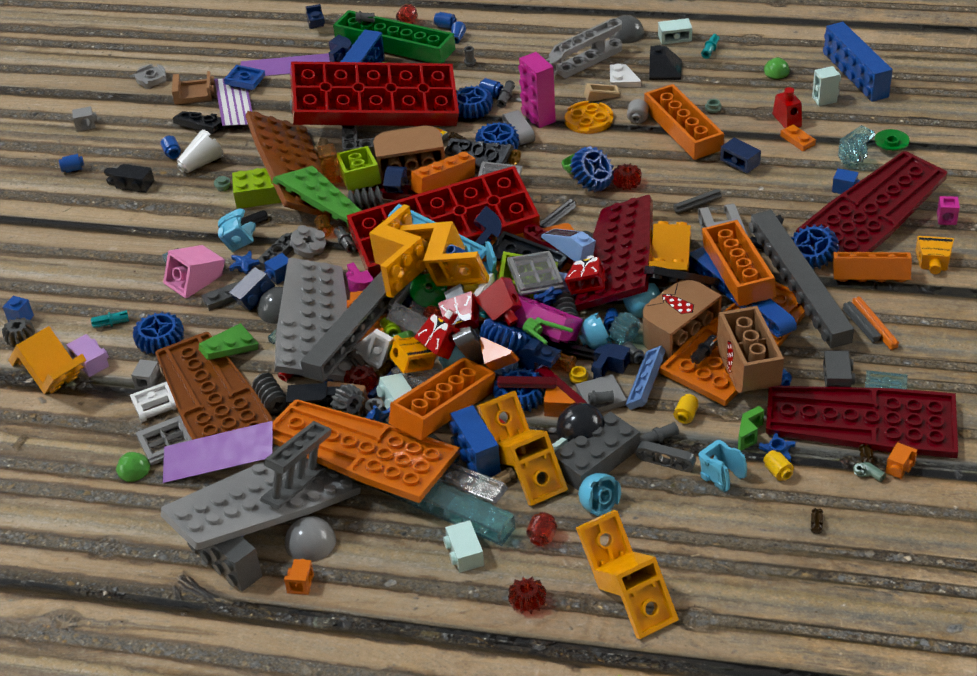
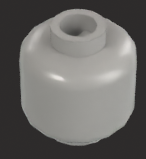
[627,99,649,123]

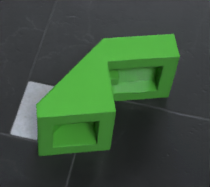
[738,406,764,451]

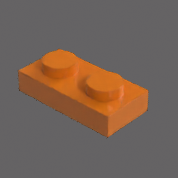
[780,124,816,151]

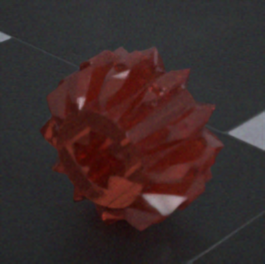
[613,163,642,190]
[344,364,377,393]
[508,576,546,614]

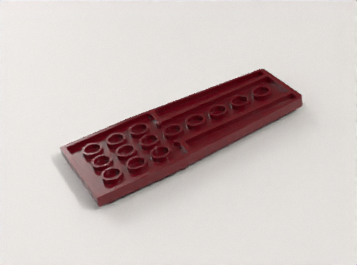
[796,151,947,252]
[575,195,653,311]
[766,386,958,458]

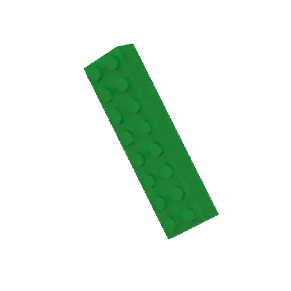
[333,10,456,64]

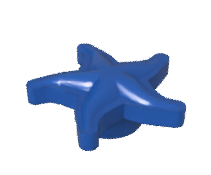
[229,251,260,274]
[533,286,563,306]
[365,405,390,424]
[759,433,796,462]

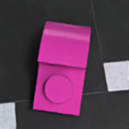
[346,262,373,292]

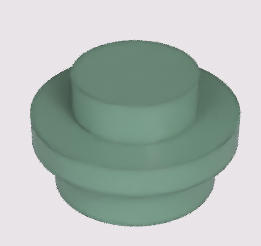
[705,99,722,113]
[214,176,231,191]

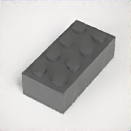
[555,411,640,491]
[187,536,263,591]

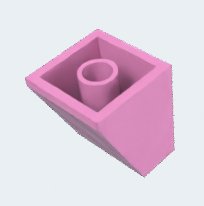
[163,245,225,298]

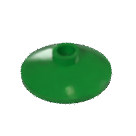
[875,129,910,151]
[410,273,447,308]

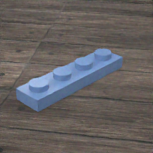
[626,346,665,410]

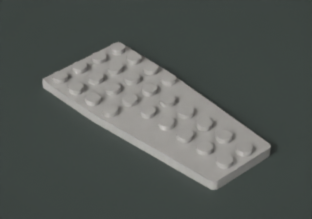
[274,258,353,383]
[161,459,361,550]

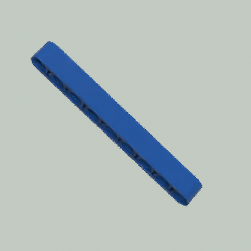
[689,247,797,338]

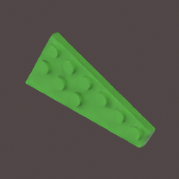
[272,166,362,227]

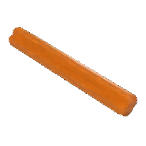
[852,296,899,350]

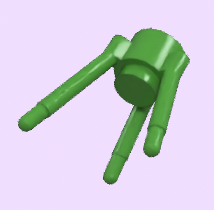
[522,317,573,346]

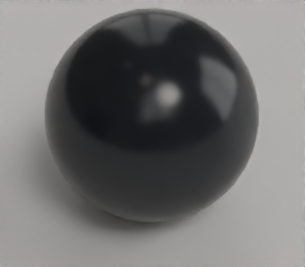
[557,403,604,442]

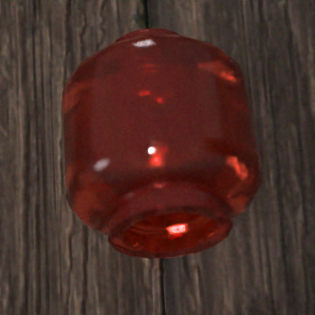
[396,4,418,24]
[526,512,558,546]

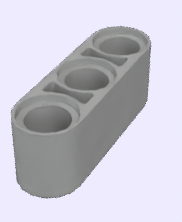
[502,110,535,146]

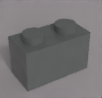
[823,351,855,387]

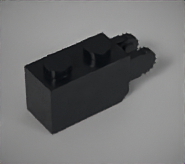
[104,164,155,193]
[286,383,340,408]

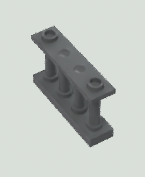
[260,421,331,509]

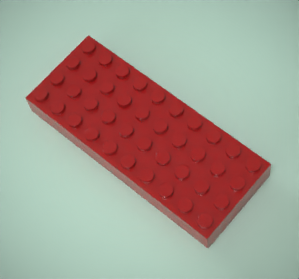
[290,61,459,126]
[347,166,540,279]

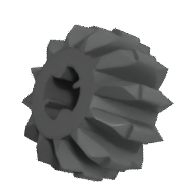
[2,317,35,347]
[330,384,365,415]

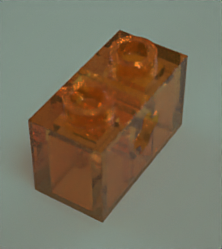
[317,143,341,184]

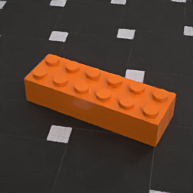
[644,84,724,160]
[702,220,776,306]
[389,357,496,440]

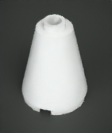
[177,129,223,173]

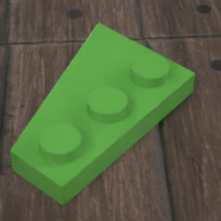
[198,323,259,360]

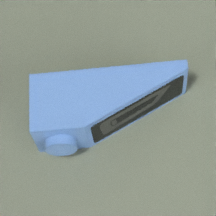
[541,229,596,262]

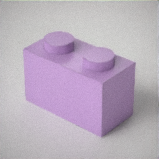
[66,334,109,377]

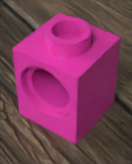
[937,196,960,225]

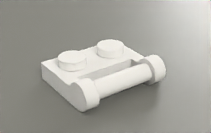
[130,382,177,423]

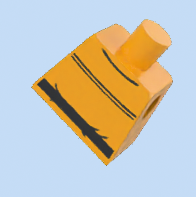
[915,236,954,274]
[390,335,437,374]

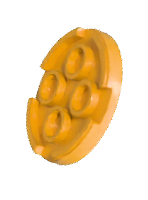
[564,101,613,134]

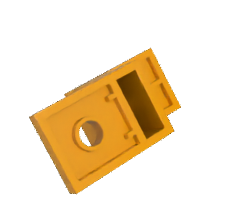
[369,204,426,298]
[400,221,490,286]
[649,221,692,273]
[8,326,86,394]
[477,391,568,506]
[576,510,679,639]

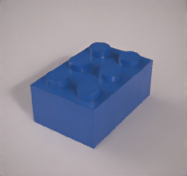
[449,405,501,481]

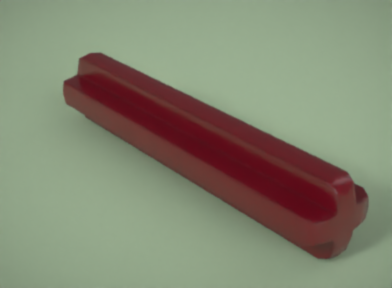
[497,376,557,389]

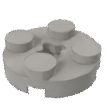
[135,64,167,89]
[290,225,326,258]

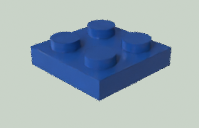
[224,65,265,90]

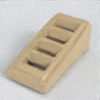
[584,83,620,102]

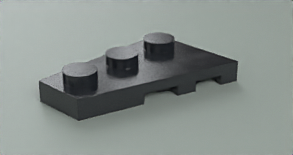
[173,111,223,134]

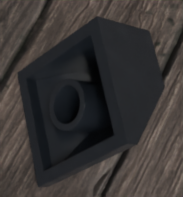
[649,45,682,80]

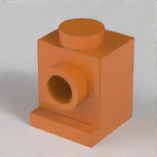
[885,442,918,479]
[284,559,314,595]

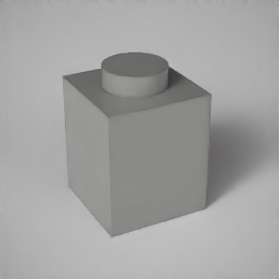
[131,359,162,390]

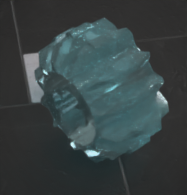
[838,137,868,166]
[609,312,641,345]

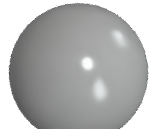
[285,516,336,562]

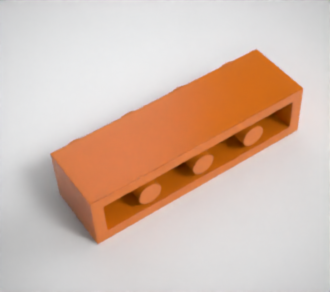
[411,152,476,194]
[833,252,912,282]

